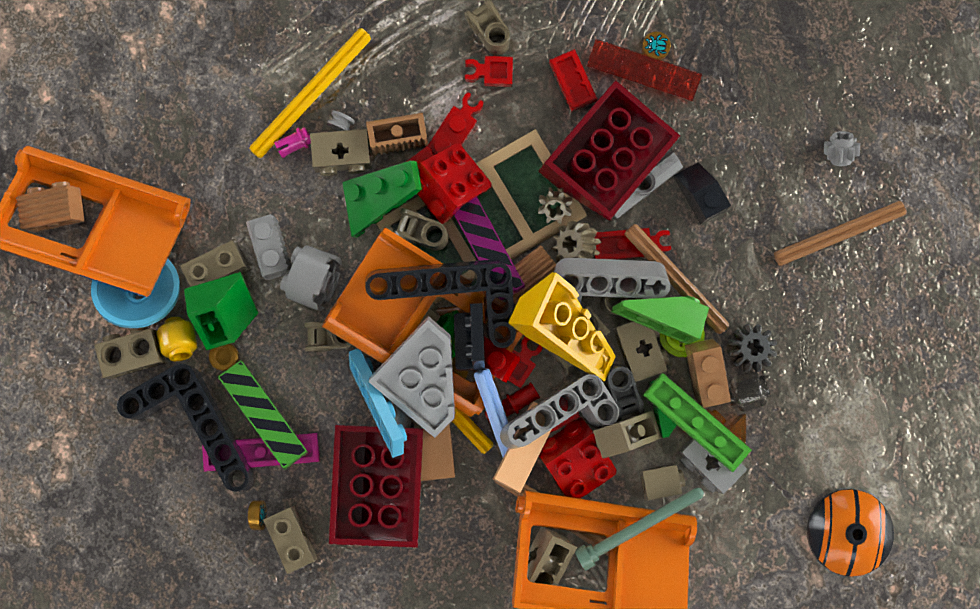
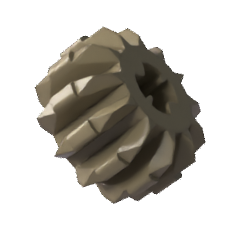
[551,221,601,262]

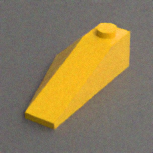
[508,272,616,382]

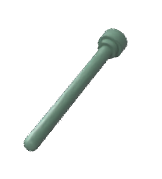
[575,488,704,571]

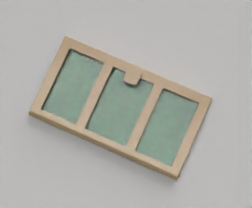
[377,129,587,304]

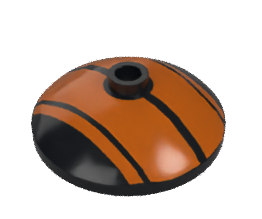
[807,489,894,577]

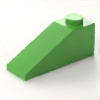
[611,296,709,344]

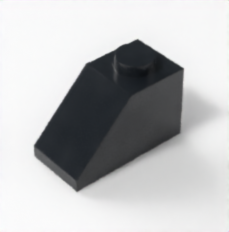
[673,162,731,225]

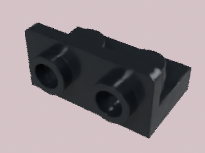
[454,303,485,371]

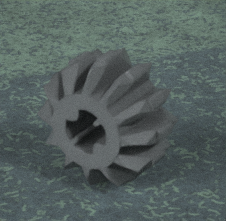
[728,324,777,372]

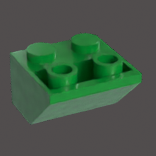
[184,272,258,350]

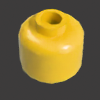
[156,317,198,362]

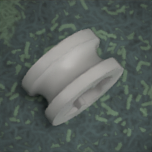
[327,110,355,131]

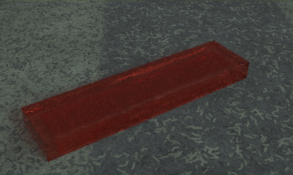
[587,38,702,101]

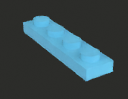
[349,349,407,458]

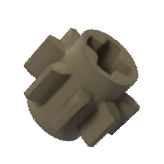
[538,187,572,224]

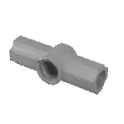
[613,150,683,220]

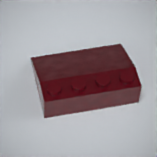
[538,80,680,221]
[329,425,423,548]

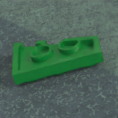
[342,160,422,237]

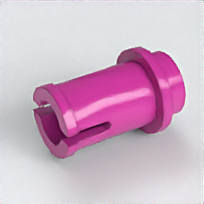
[274,127,311,158]

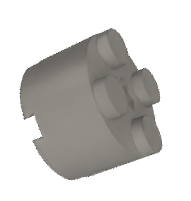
[280,245,342,311]

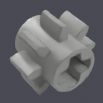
[824,131,861,166]

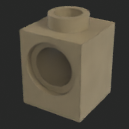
[639,464,685,500]

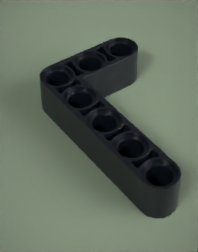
[365,259,516,348]
[117,363,255,492]

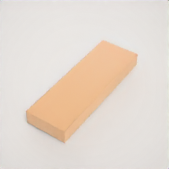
[493,401,551,493]

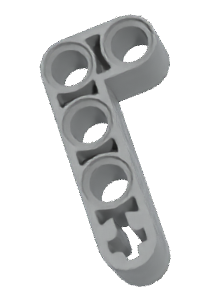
[554,258,670,304]
[500,374,619,449]

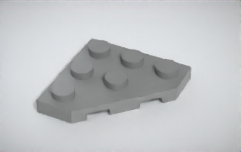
[368,316,455,438]

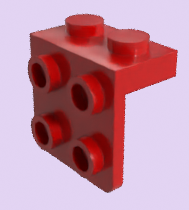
[417,143,492,224]
[539,417,617,499]

